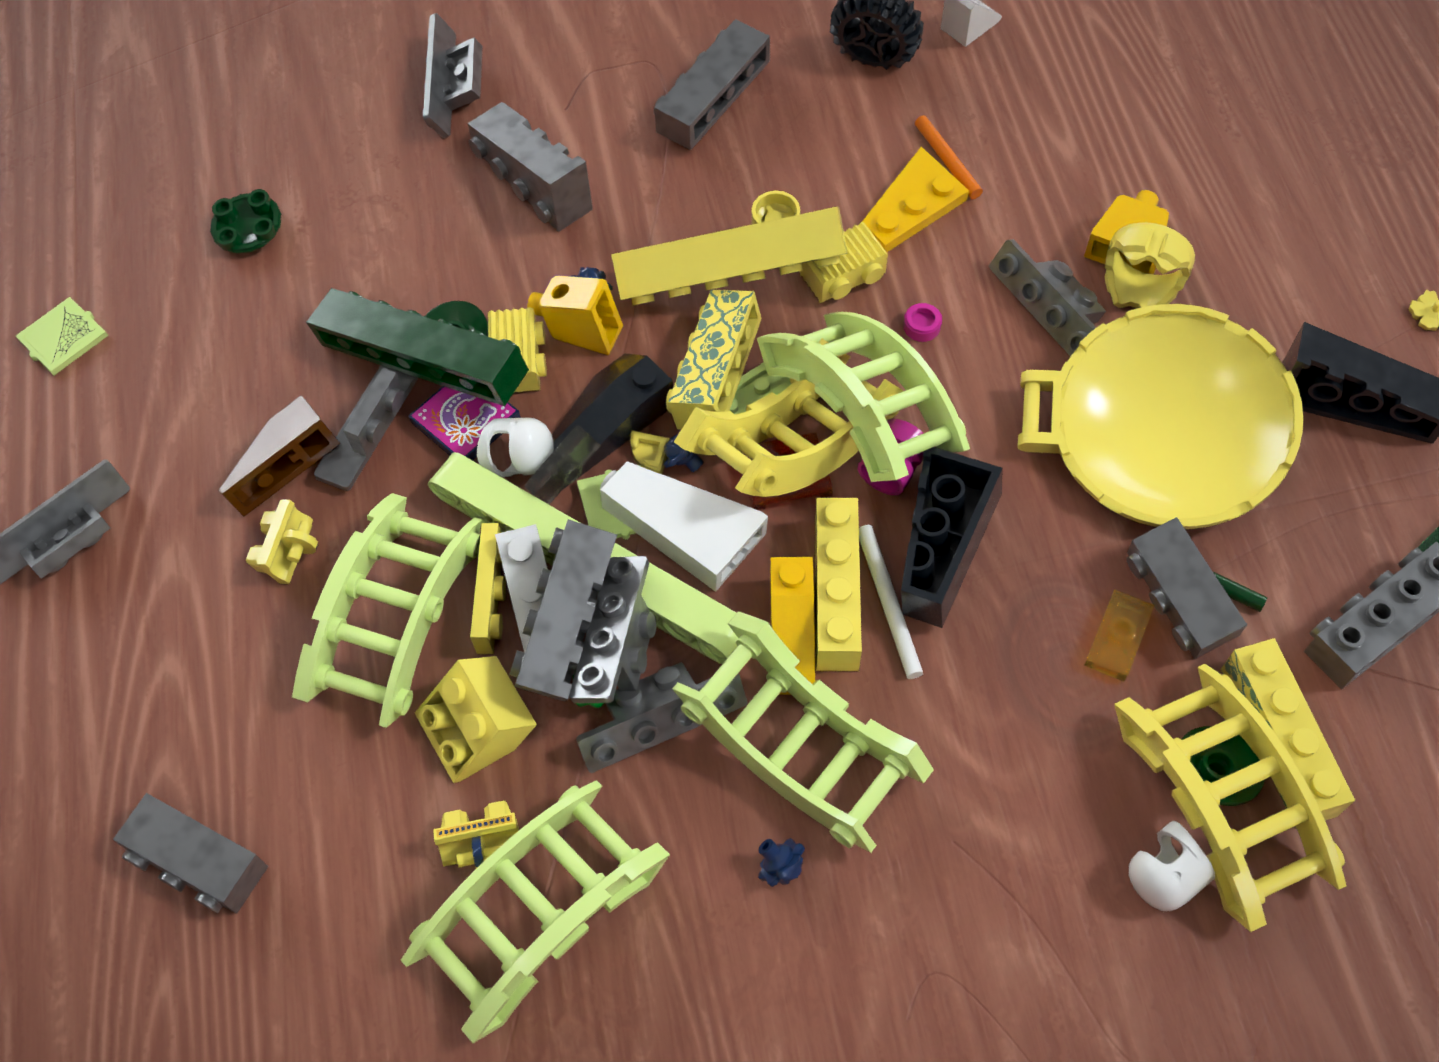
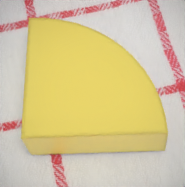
[630,431,670,474]

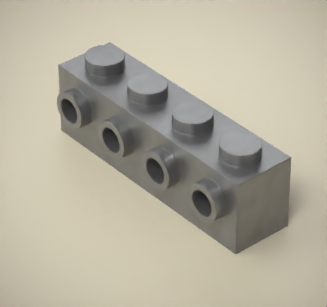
[654,19,770,150]
[1304,542,1439,689]

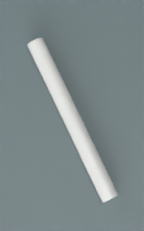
[859,525,923,679]

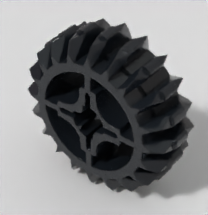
[829,0,924,70]

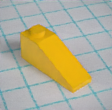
[770,557,815,695]

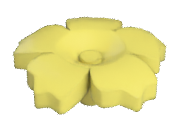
[1408,290,1439,331]

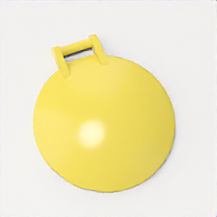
[1018,304,1303,529]

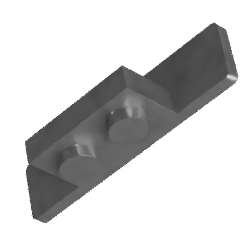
[422,13,483,138]
[989,239,1106,356]
[314,365,418,491]
[0,460,130,584]
[569,556,656,703]
[576,662,747,773]

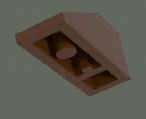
[219,395,340,517]

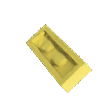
[470,523,506,654]

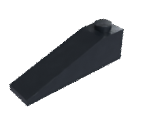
[533,353,673,496]

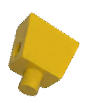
[1084,190,1169,274]
[527,276,623,355]

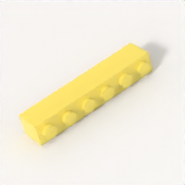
[611,207,848,305]

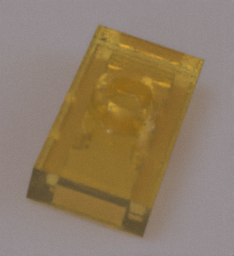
[1084,589,1155,682]

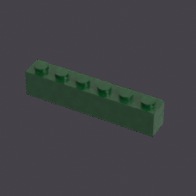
[306,288,529,406]

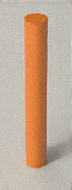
[915,115,983,199]

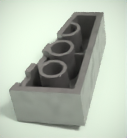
[468,102,593,232]
[509,519,617,701]

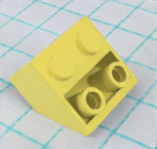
[415,656,537,783]

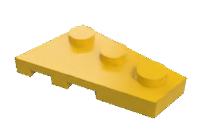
[862,147,969,252]

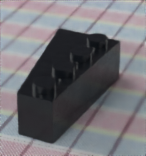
[1282,322,1439,444]

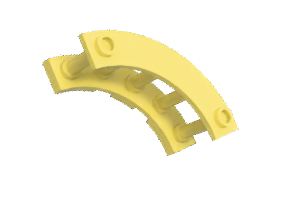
[674,338,903,497]
[1114,664,1346,932]

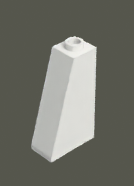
[600,462,768,592]

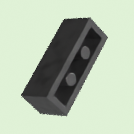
[1127,517,1247,659]
[113,793,269,914]

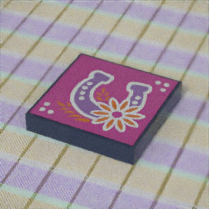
[409,386,521,461]

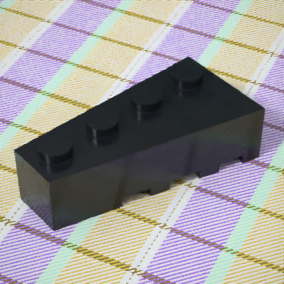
[901,447,1003,628]

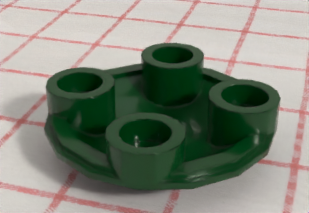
[210,189,282,254]

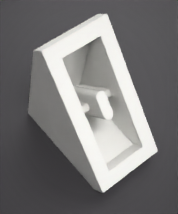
[941,0,1002,47]

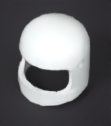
[477,417,554,477]
[1129,821,1215,911]

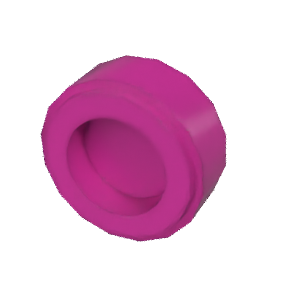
[903,303,942,342]

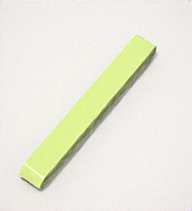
[428,452,738,664]

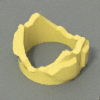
[1104,222,1195,308]

